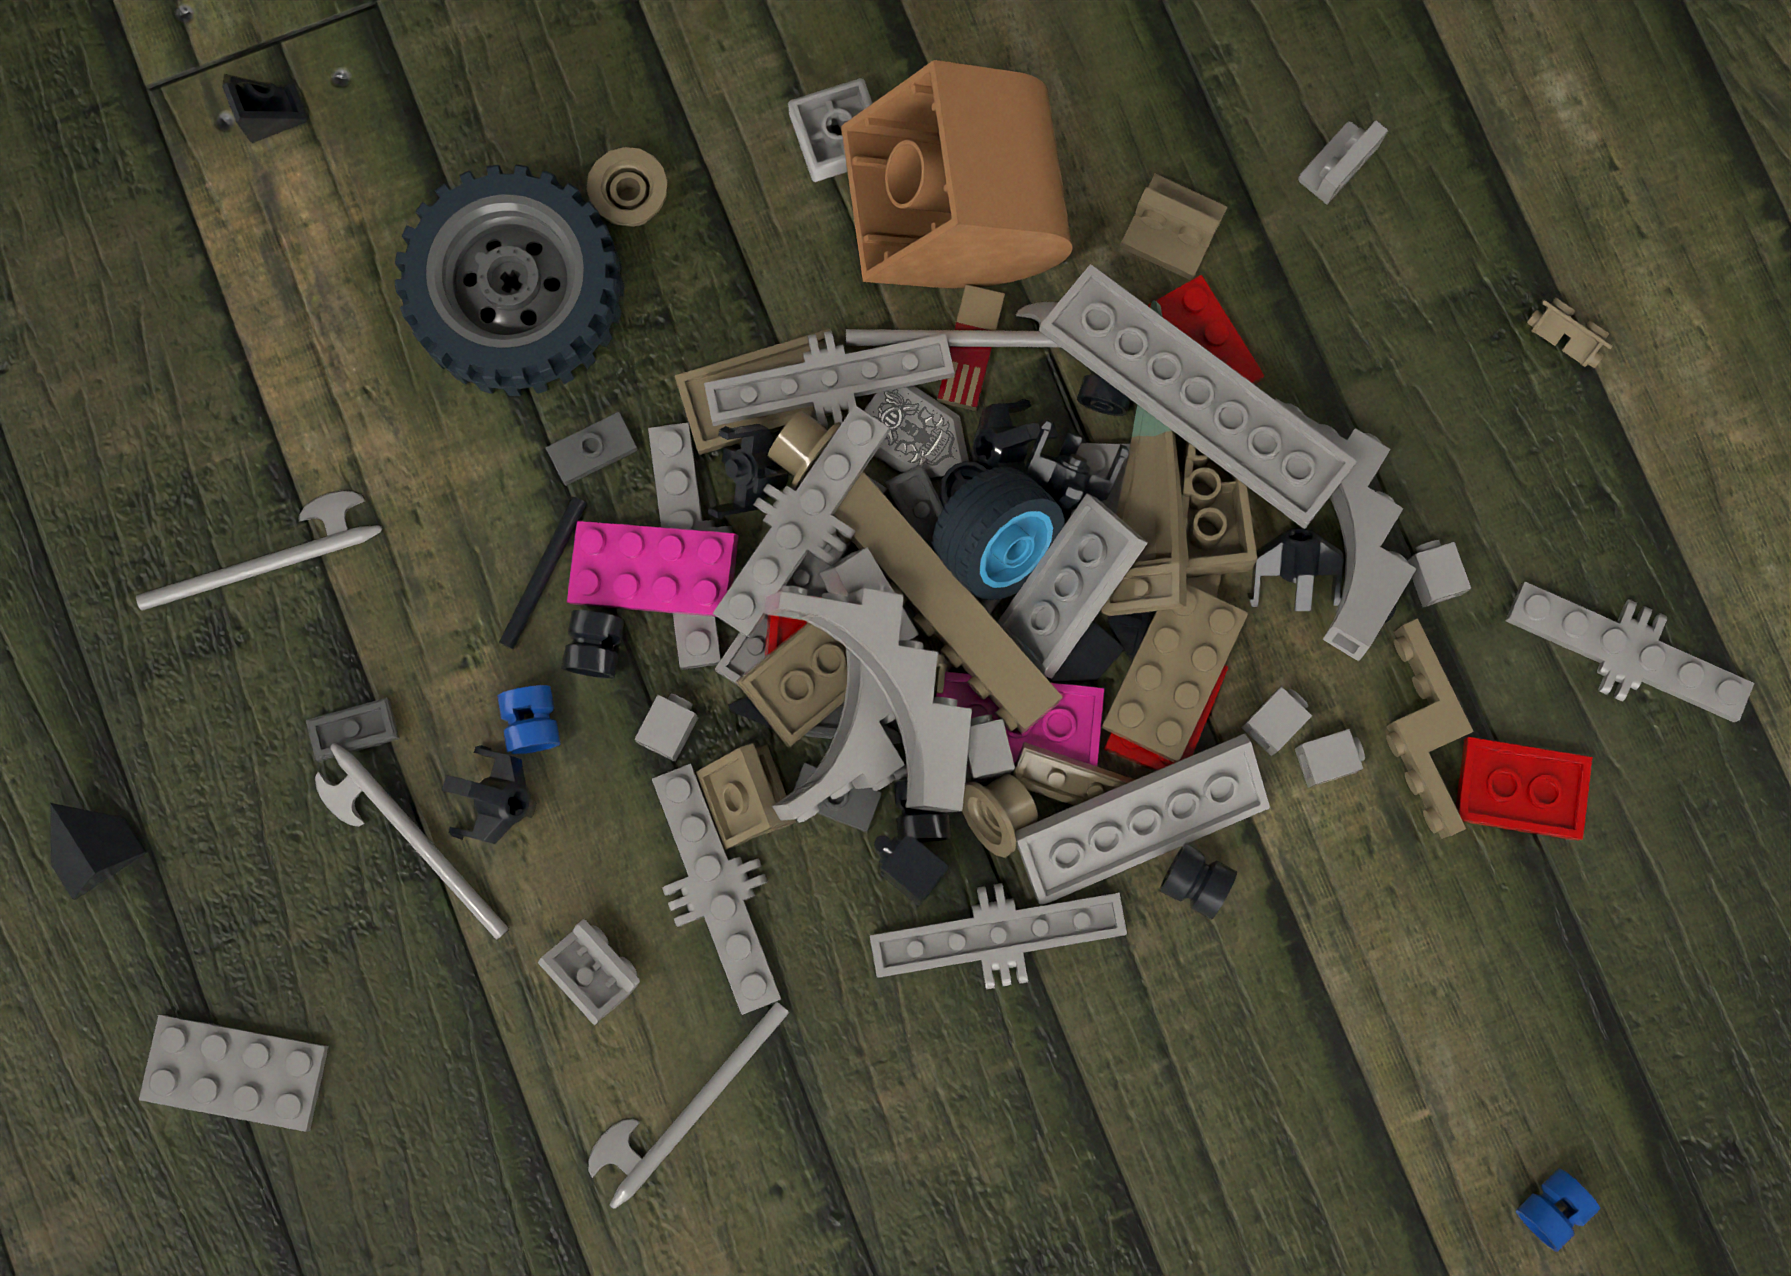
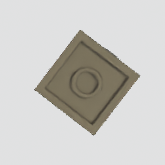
[1120,173,1227,280]
[695,744,796,850]

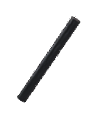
[499,496,587,650]

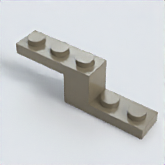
[1386,619,1474,839]

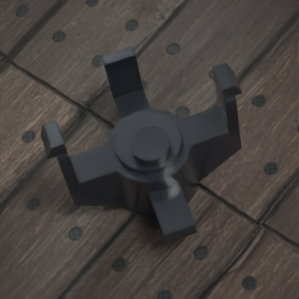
[970,398,1058,476]
[1025,418,1129,510]
[708,424,788,520]
[1248,528,1344,611]
[442,745,537,844]

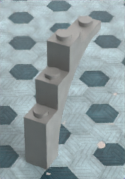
[1275,399,1417,661]
[772,547,918,823]
[764,583,972,813]

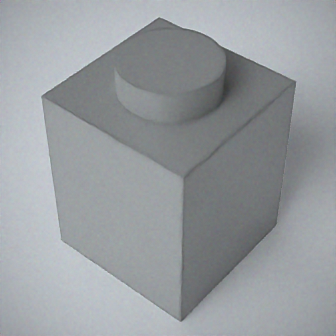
[1408,540,1471,608]
[1241,687,1312,756]
[635,693,698,762]
[967,714,1015,782]
[1295,729,1365,788]

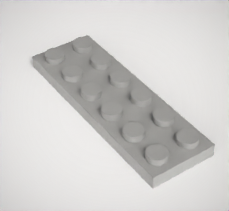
[1014,734,1270,906]

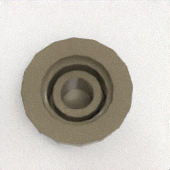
[587,147,668,227]
[768,410,841,491]
[962,774,1038,858]

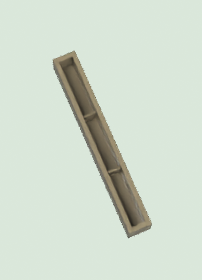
[833,472,1063,735]

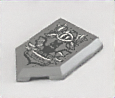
[864,385,969,480]

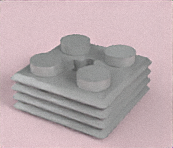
[788,78,873,182]

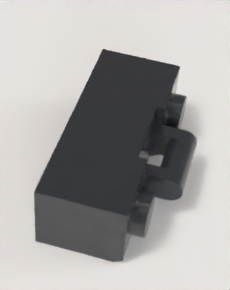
[874,836,949,906]

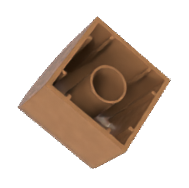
[841,60,1073,288]

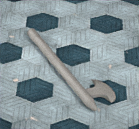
[846,302,1060,347]
[136,491,382,611]
[315,743,509,940]
[588,1002,790,1209]

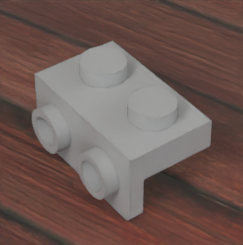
[538,919,640,1026]

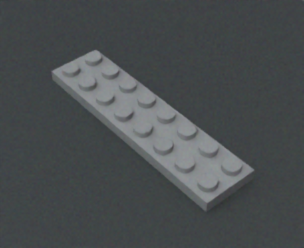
[1039,264,1357,529]

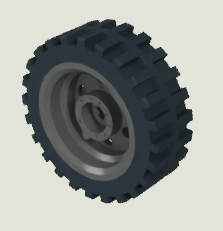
[395,165,624,396]

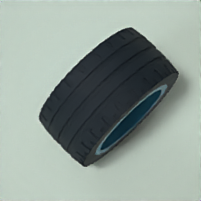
[932,467,1065,600]

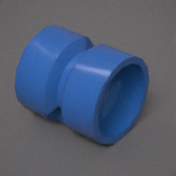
[497,685,561,755]
[1516,1168,1600,1252]

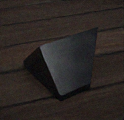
[222,74,308,144]
[50,803,147,900]

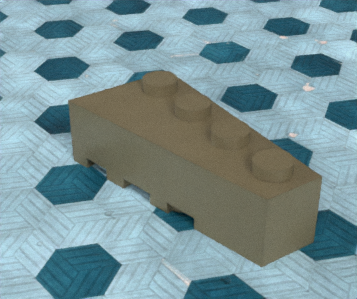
[1180,440,1257,578]

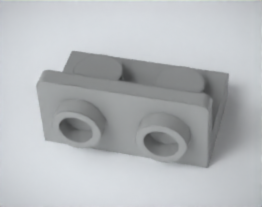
[1298,121,1388,205]

